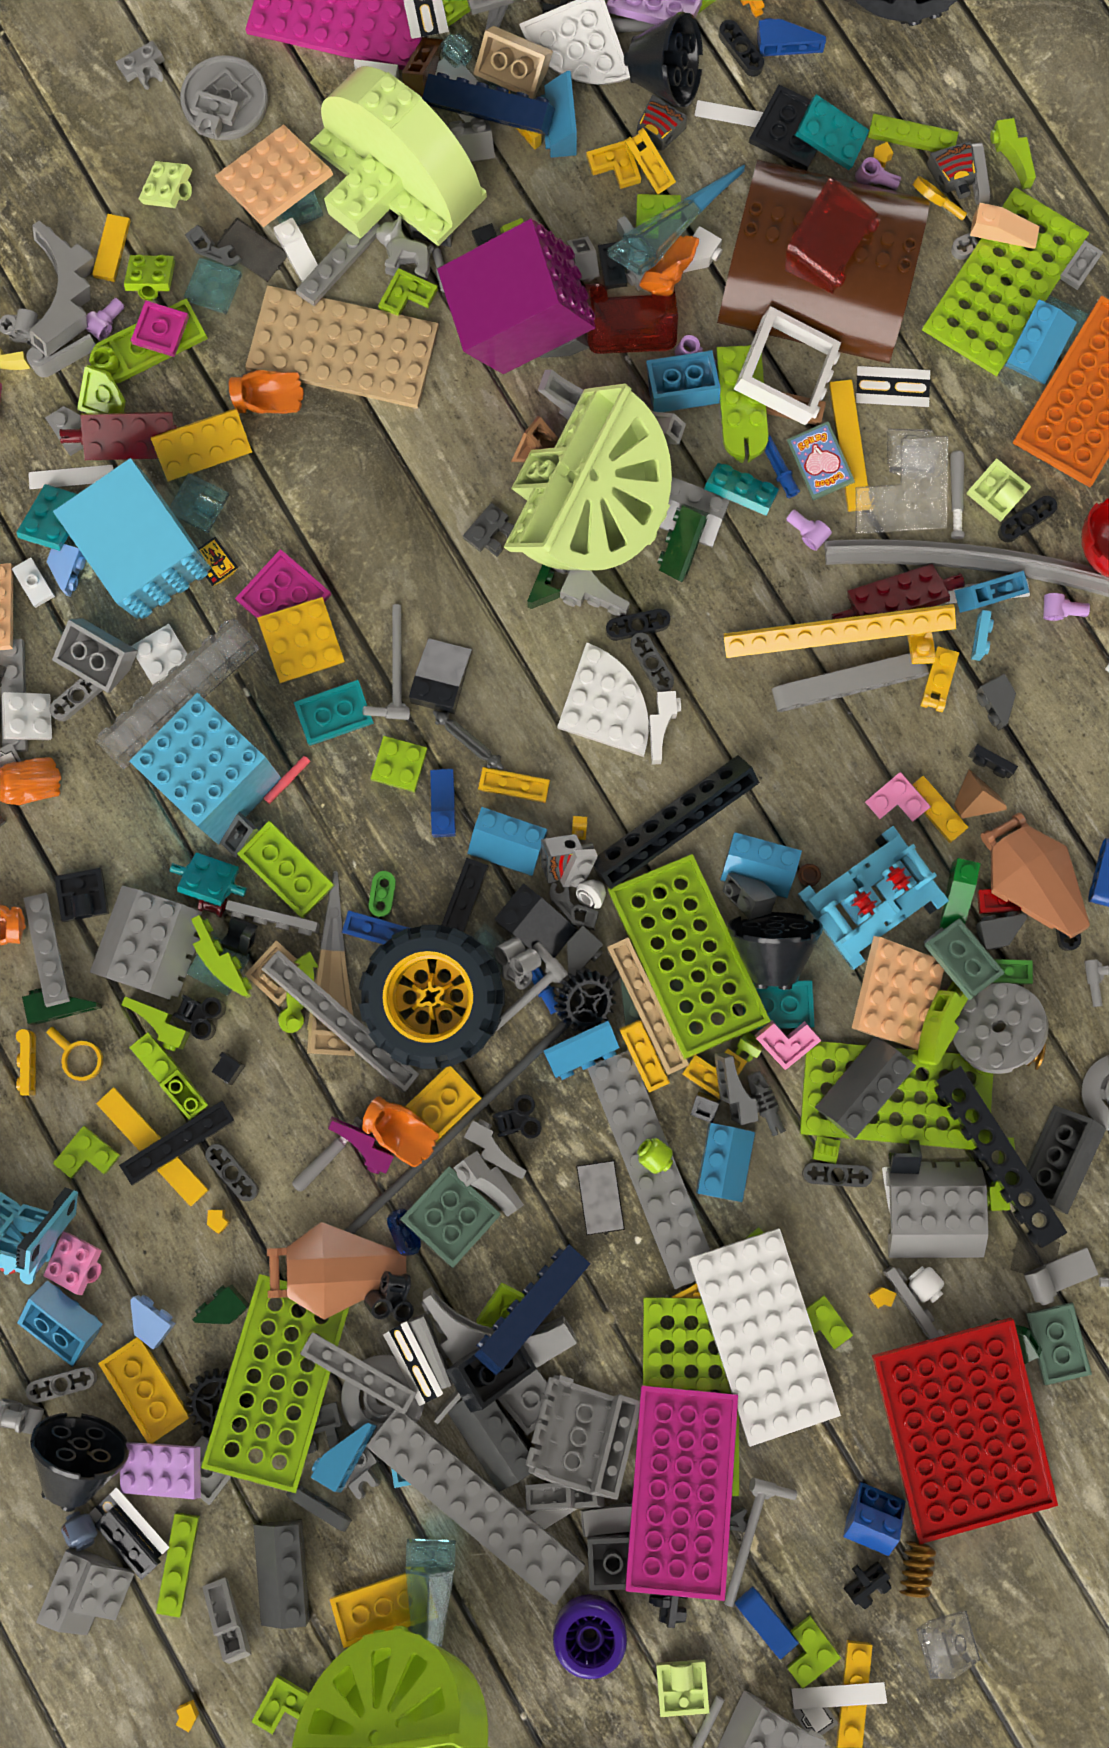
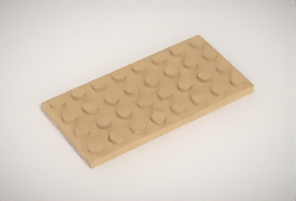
[245,285,439,409]

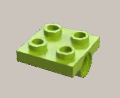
[124,255,175,301]

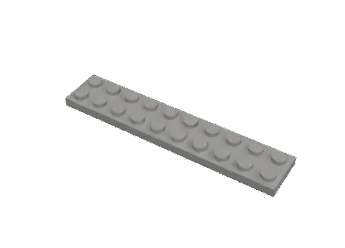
[587,1050,710,1289]
[366,1410,585,1605]

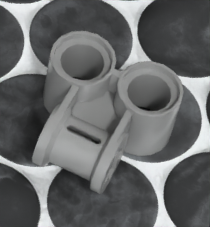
[0,309,40,347]
[494,937,541,990]
[0,1399,44,1434]

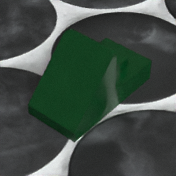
[527,564,560,609]

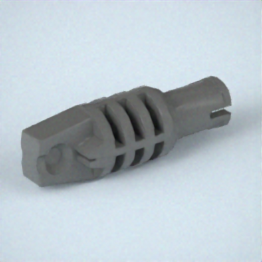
[747,1071,786,1136]

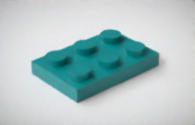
[795,94,869,170]
[704,463,779,516]
[16,484,77,551]
[294,680,374,746]
[742,981,815,1030]

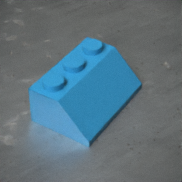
[541,71,577,158]
[1005,299,1077,385]
[646,350,721,412]
[467,807,547,876]
[720,832,802,899]
[544,1021,620,1080]
[696,1123,755,1202]
[17,1280,103,1367]

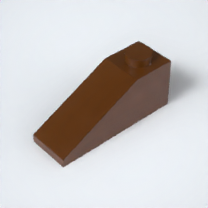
[402,37,443,97]

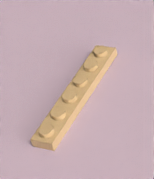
[607,938,689,1075]

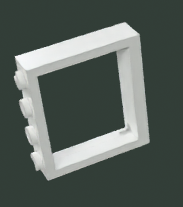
[734,306,841,425]

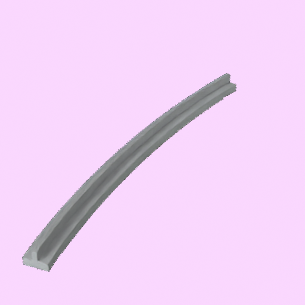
[824,539,1109,597]

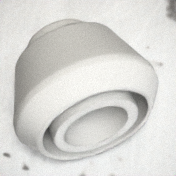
[576,879,606,909]

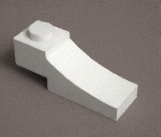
[273,217,318,282]
[649,691,681,765]

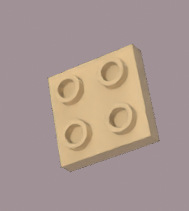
[245,940,299,1006]

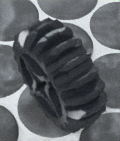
[554,968,616,1032]
[185,1368,251,1435]

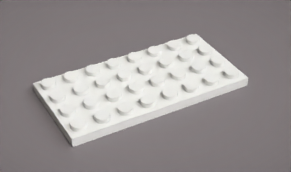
[688,1228,841,1447]

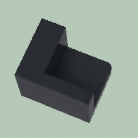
[221,917,258,956]
[212,1052,245,1085]
[888,1140,922,1174]

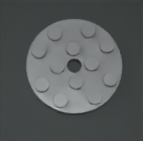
[953,983,1049,1074]

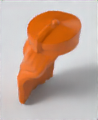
[639,235,699,296]
[229,370,304,414]
[0,757,61,805]
[0,905,26,945]
[362,1096,439,1167]

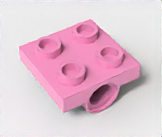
[43,1232,102,1295]

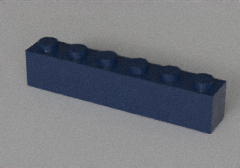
[422,72,555,136]
[474,1244,590,1375]

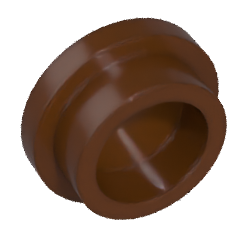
[798,864,821,887]

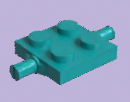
[170,852,247,906]

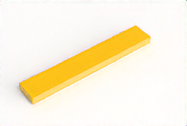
[829,380,871,512]
[96,1087,209,1207]

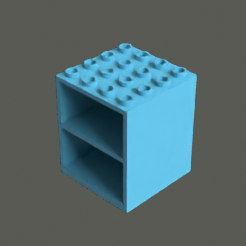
[53,458,211,620]
[129,693,281,845]

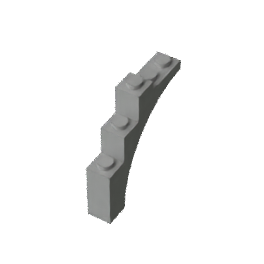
[30,221,94,357]
[538,369,686,444]
[553,568,630,616]
[421,1287,577,1368]

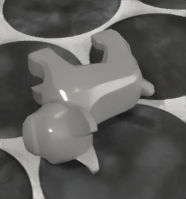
[376,216,434,281]

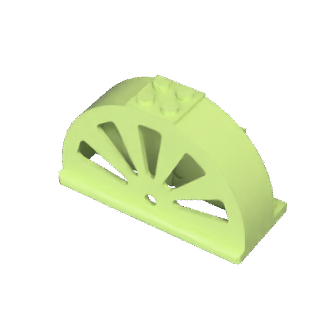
[310,66,487,246]
[504,384,672,570]

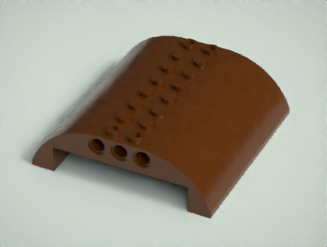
[717,159,930,364]

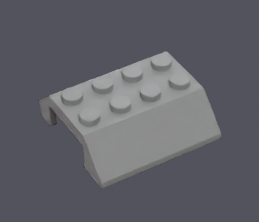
[90,885,206,1000]
[886,1162,988,1258]
[525,1375,640,1499]
[717,1690,831,1748]

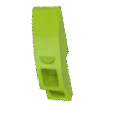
[191,915,252,998]
[917,981,968,1065]
[129,1032,208,1121]

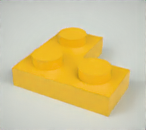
[586,141,641,189]
[682,1049,747,1099]

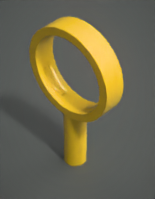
[912,176,967,220]
[46,1026,103,1081]

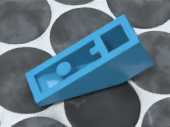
[954,571,1030,613]
[311,1423,377,1493]

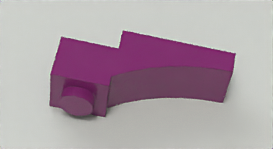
[328,1116,394,1174]

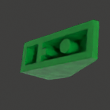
[939,858,981,929]

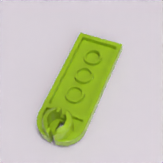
[89,298,208,384]
[716,345,768,463]

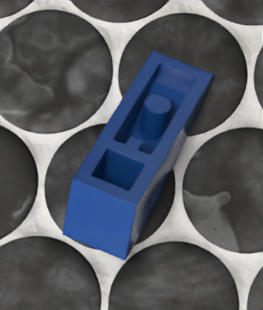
[757,18,826,57]

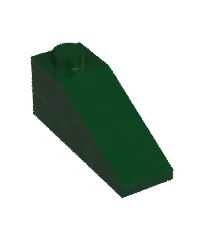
[22,988,102,1025]

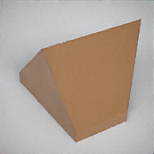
[511,416,559,462]
[954,769,1007,819]

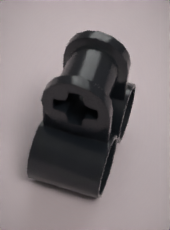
[173,995,226,1041]
[492,1094,542,1139]
[364,1271,414,1322]

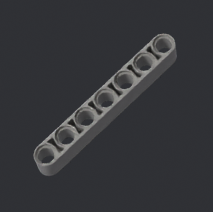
[772,653,929,712]

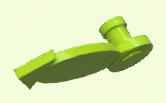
[278,951,319,1033]

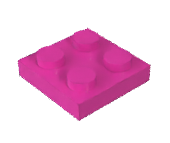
[131,300,189,357]

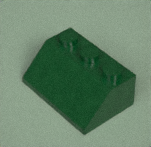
[657,504,710,582]

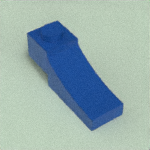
[430,769,456,838]

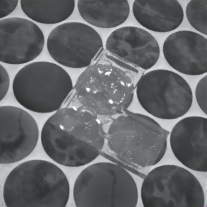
[855,436,948,534]

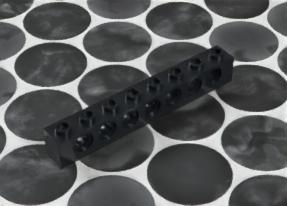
[593,755,760,890]
[934,1066,1068,1248]

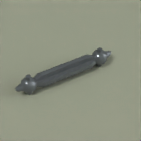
[433,710,504,770]

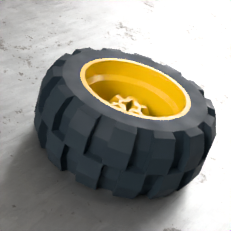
[359,925,505,1069]

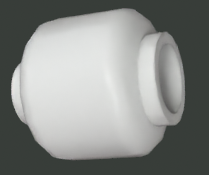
[908,1266,944,1303]

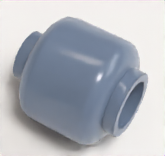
[61,1511,98,1551]

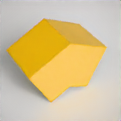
[873,142,893,168]
[572,816,587,840]
[207,1209,230,1234]
[868,1287,897,1308]
[176,1700,199,1733]

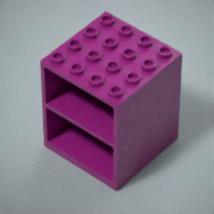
[437,218,596,375]

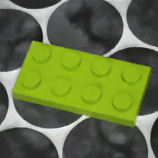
[237,821,335,918]

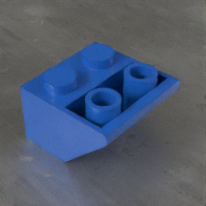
[843,1482,906,1556]

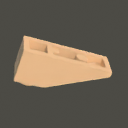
[970,203,1040,249]

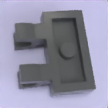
[463,502,514,557]
[289,1401,343,1454]

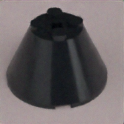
[624,12,703,107]
[728,912,823,990]
[30,1413,130,1512]

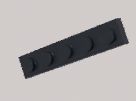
[428,858,489,974]
[119,1101,235,1186]

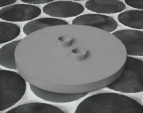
[180,56,268,140]

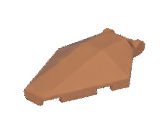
[981,813,1090,939]
[267,1222,407,1320]

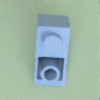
[47,544,86,597]
[130,1295,176,1349]

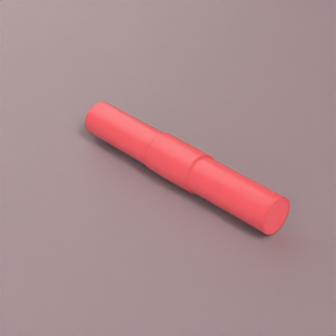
[263,756,311,805]

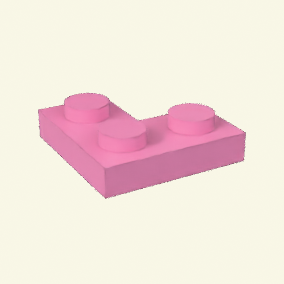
[865,772,931,822]
[755,1020,821,1070]

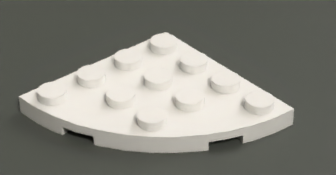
[519,0,630,85]
[557,643,649,757]

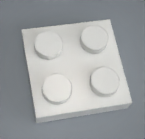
[131,624,193,686]
[2,692,52,740]

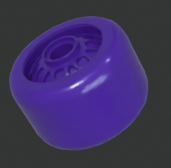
[553,1594,627,1679]

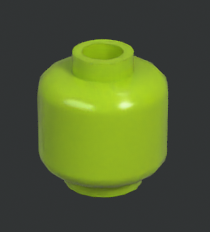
[637,1138,673,1174]

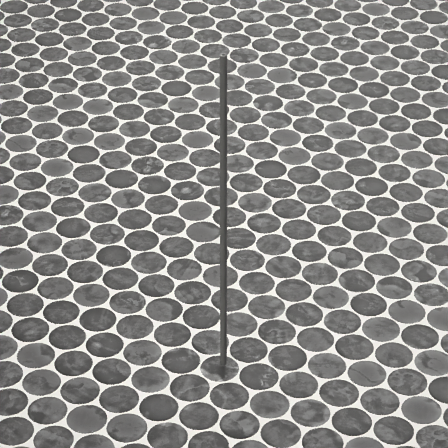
[344,968,620,1234]

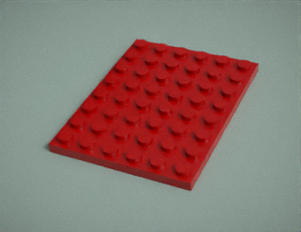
[872,1317,1058,1545]

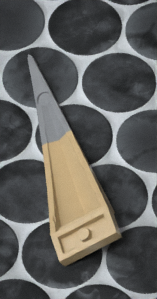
[307,871,355,1056]

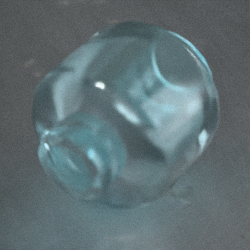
[440,33,473,68]

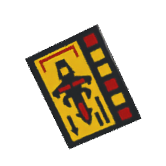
[198,537,238,586]

